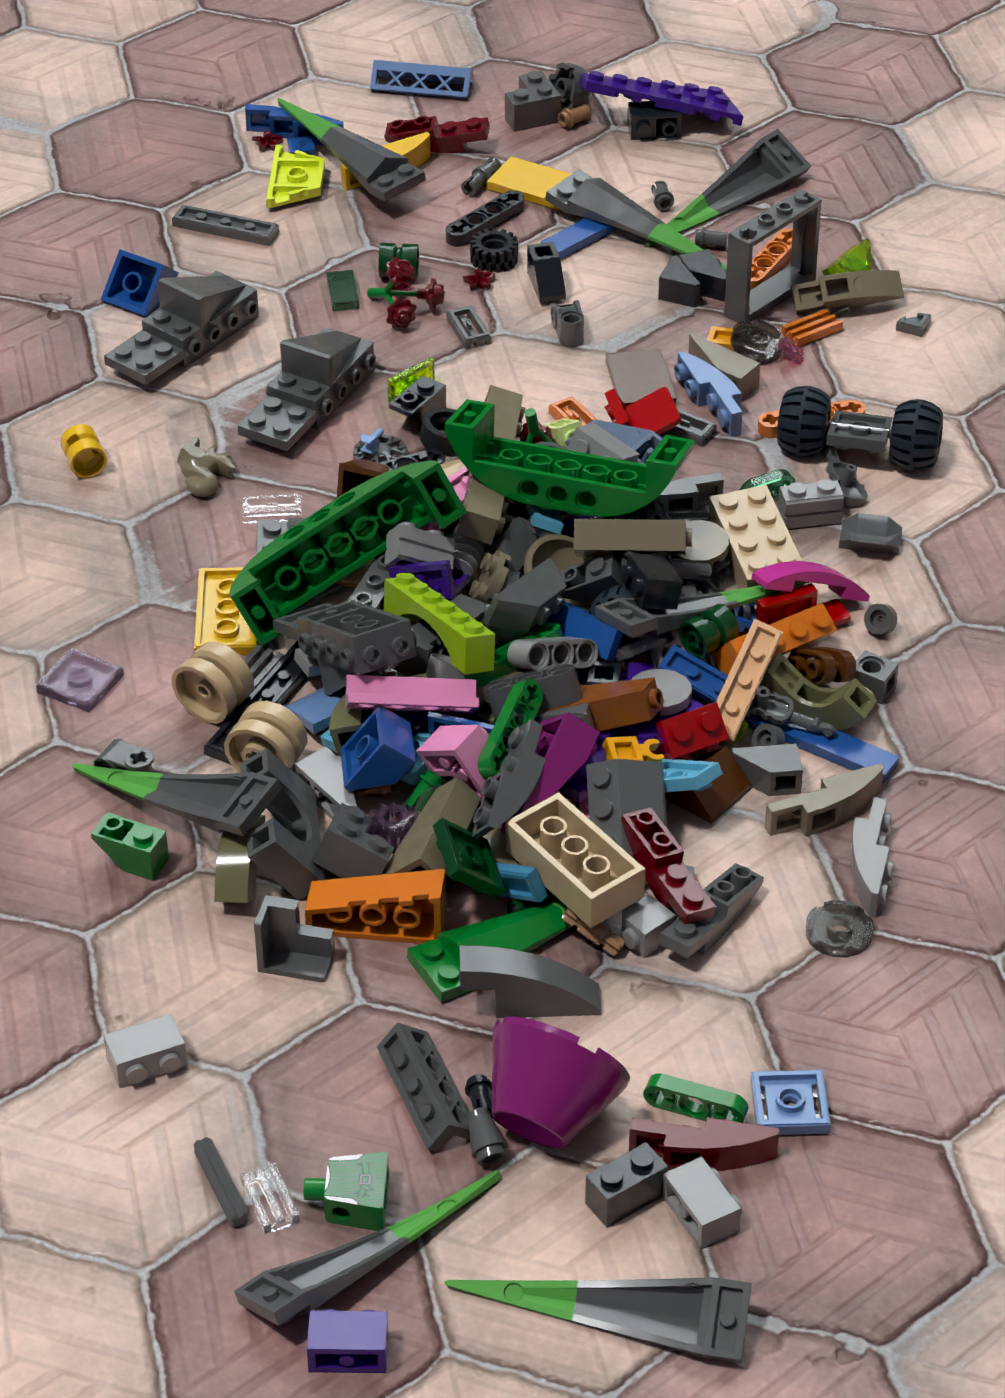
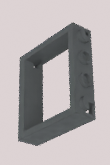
[724,189,822,327]

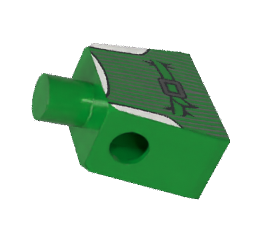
[303,1152,389,1231]

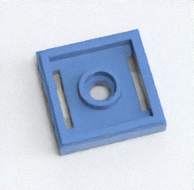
[750,1070,831,1135]

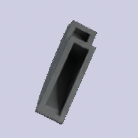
[459,945,601,1018]

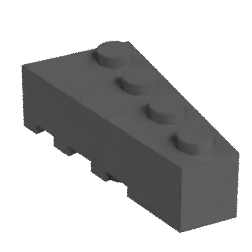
[394,594,486,676]

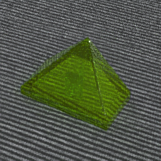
[822,238,871,276]
[387,357,435,403]

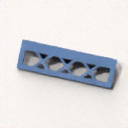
[370,60,474,99]

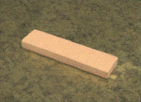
[716,619,783,745]

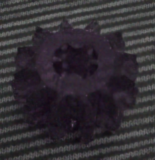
[366,800,419,854]

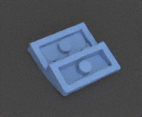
[284,688,346,734]

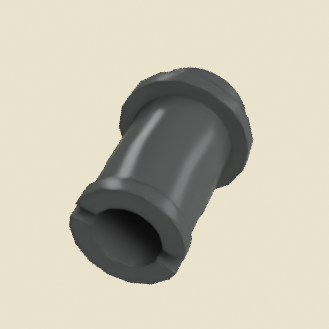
[651,181,674,211]
[695,227,728,249]

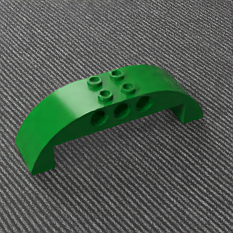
[445,399,695,517]
[229,461,467,646]

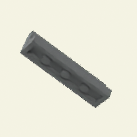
[377,1022,470,1152]

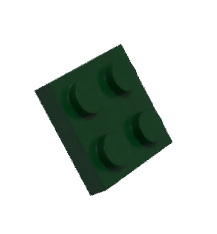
[433,818,505,898]

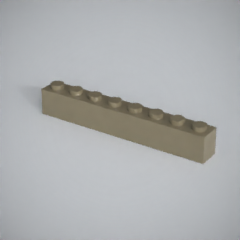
[456,385,526,545]

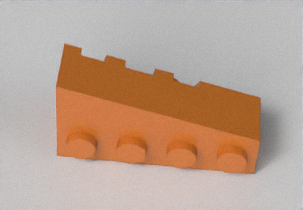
[305,869,447,944]

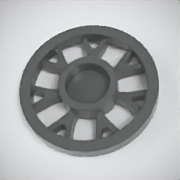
[353,435,407,463]

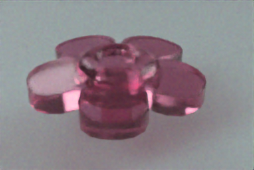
[777,337,804,364]

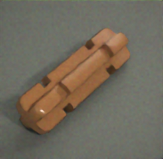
[562,908,625,957]

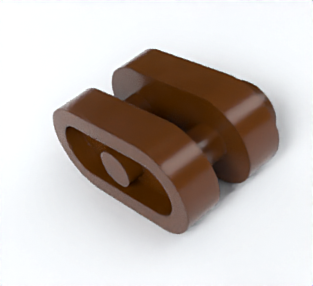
[787,647,856,685]

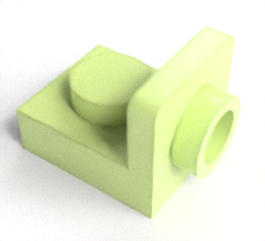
[544,418,582,448]

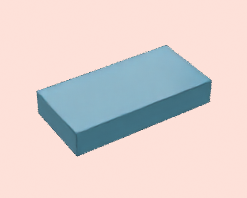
[526,504,564,534]

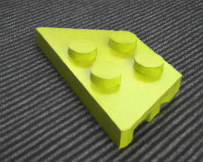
[266,145,325,208]

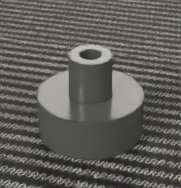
[864,604,897,635]
[752,723,785,747]

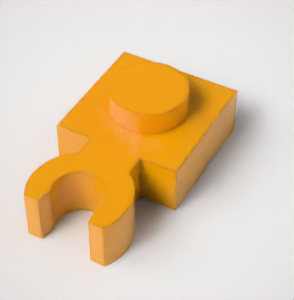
[602,736,664,762]

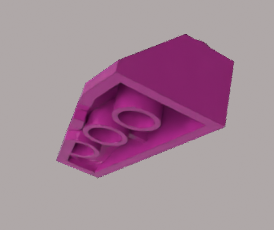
[500,712,600,834]

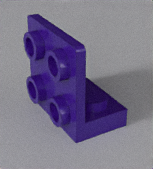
[388,560,470,601]

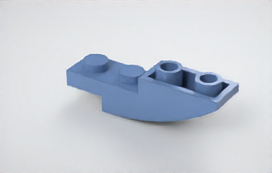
[674,351,743,437]

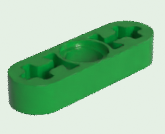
[643,1073,749,1123]

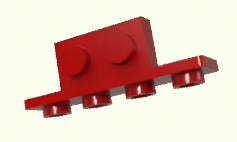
[738,583,851,637]

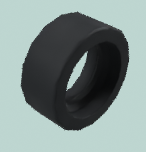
[420,408,457,457]

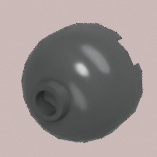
[548,63,593,111]

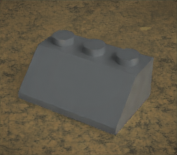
[586,759,667,860]

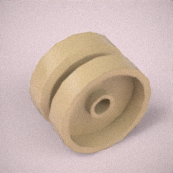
[171,641,254,724]
[224,701,308,773]

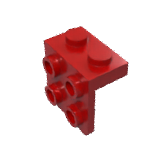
[604,387,682,435]
[655,702,730,760]

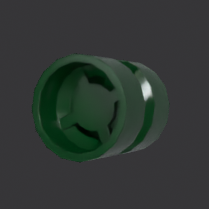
[378,243,419,279]
[679,604,739,659]

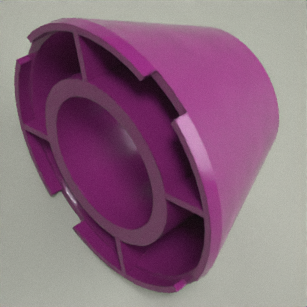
[491,1017,630,1149]

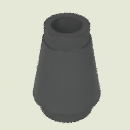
[466,1107,507,1165]

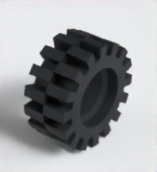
[470,228,518,273]

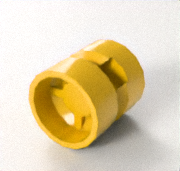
[60,424,107,478]

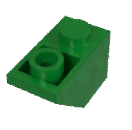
[91,812,169,881]

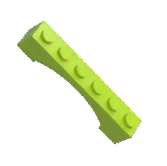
[384,573,495,675]

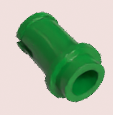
[406,770,444,813]

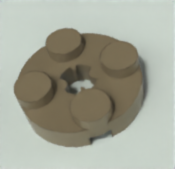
[467,550,511,603]

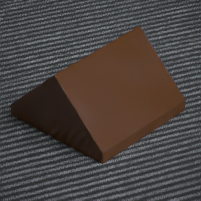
[665,746,751,824]

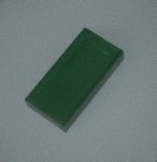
[326,270,359,311]

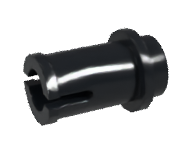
[465,1074,493,1118]

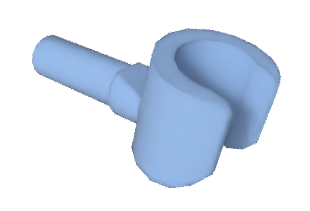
[360,428,384,455]

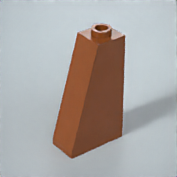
[537,677,663,731]

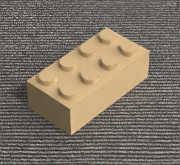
[709,485,804,603]
[505,792,645,928]

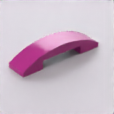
[751,561,870,602]

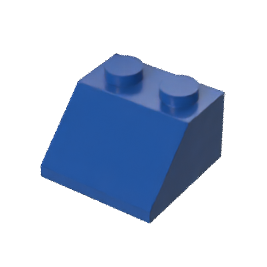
[100,249,179,317]
[340,705,416,791]

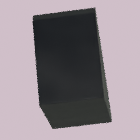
[658,255,700,308]

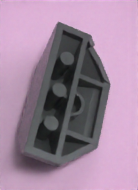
[482,558,567,647]

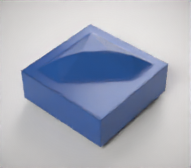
[287,136,316,156]

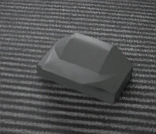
[839,513,902,555]

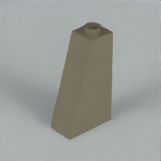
[574,519,692,557]
[381,777,481,875]

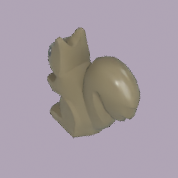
[177,437,235,497]

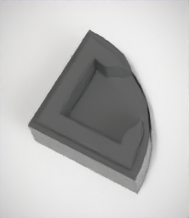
[896,313,931,337]

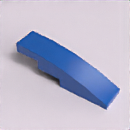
[245,104,344,146]
[538,601,623,661]

